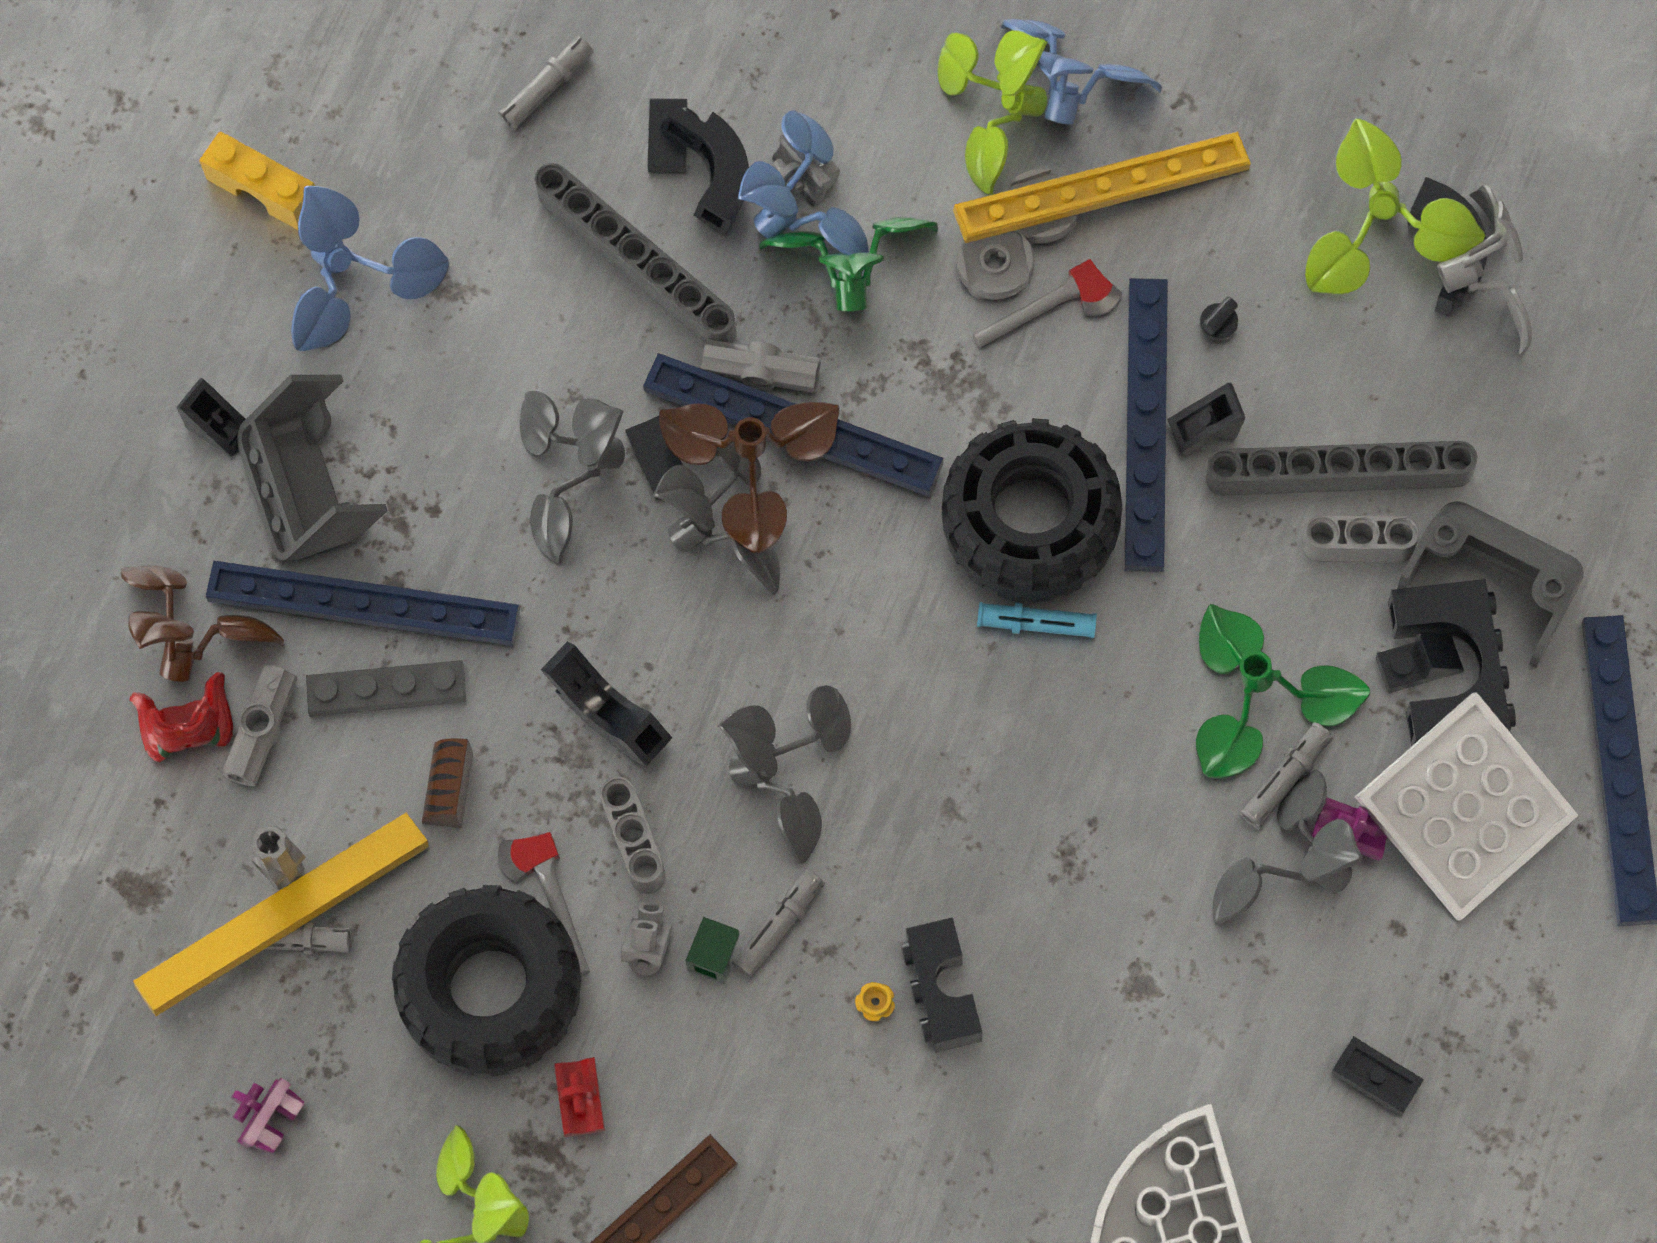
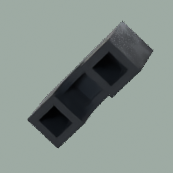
[900,917,982,1053]

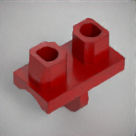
[554,1057,605,1137]

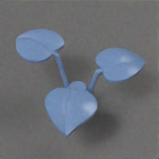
[1001,19,1162,125]
[738,110,869,255]
[291,186,449,351]

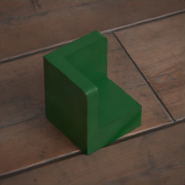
[685,917,740,984]

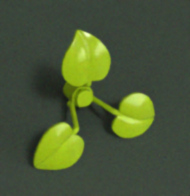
[938,30,1048,195]
[1305,118,1485,294]
[420,1125,529,1243]

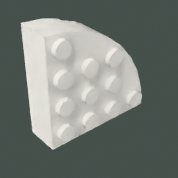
[1090,1104,1251,1243]

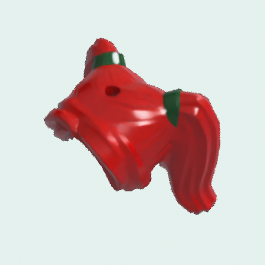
[129,672,233,763]

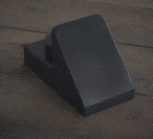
[1167,383,1246,455]
[1376,632,1464,694]

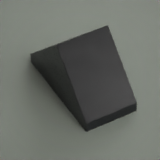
[176,378,246,457]

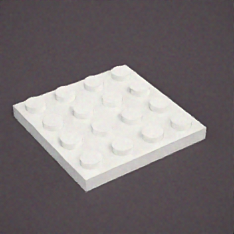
[1355,693,1579,920]

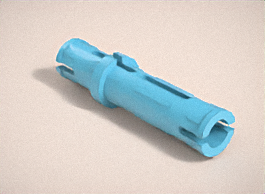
[977,602,1097,638]

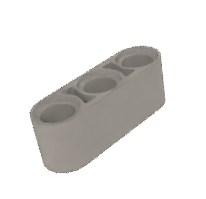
[1302,515,1419,563]
[600,777,666,894]

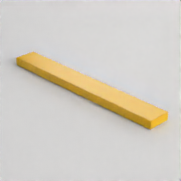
[953,131,1251,243]
[133,813,429,1016]

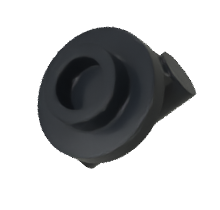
[1200,296,1238,341]

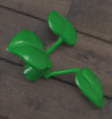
[759,217,938,311]
[1196,604,1370,778]

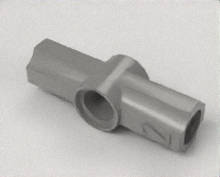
[701,339,821,393]
[222,665,297,786]
[251,826,306,890]

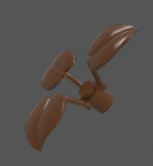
[659,402,840,553]
[121,565,284,682]

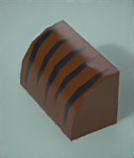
[422,738,473,828]

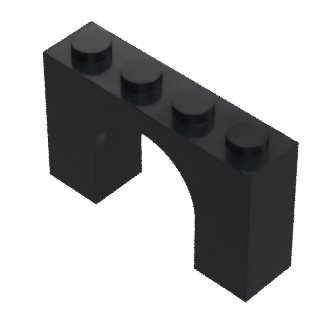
[1388,579,1516,747]

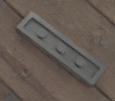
[306,660,466,717]

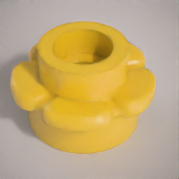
[855,982,895,1021]

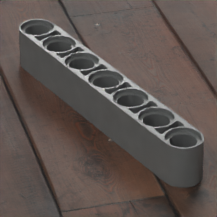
[534,163,737,343]
[1205,441,1478,496]

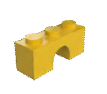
[199,131,315,230]

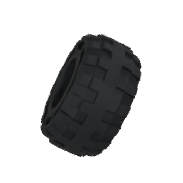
[941,418,1122,602]
[392,885,581,1077]

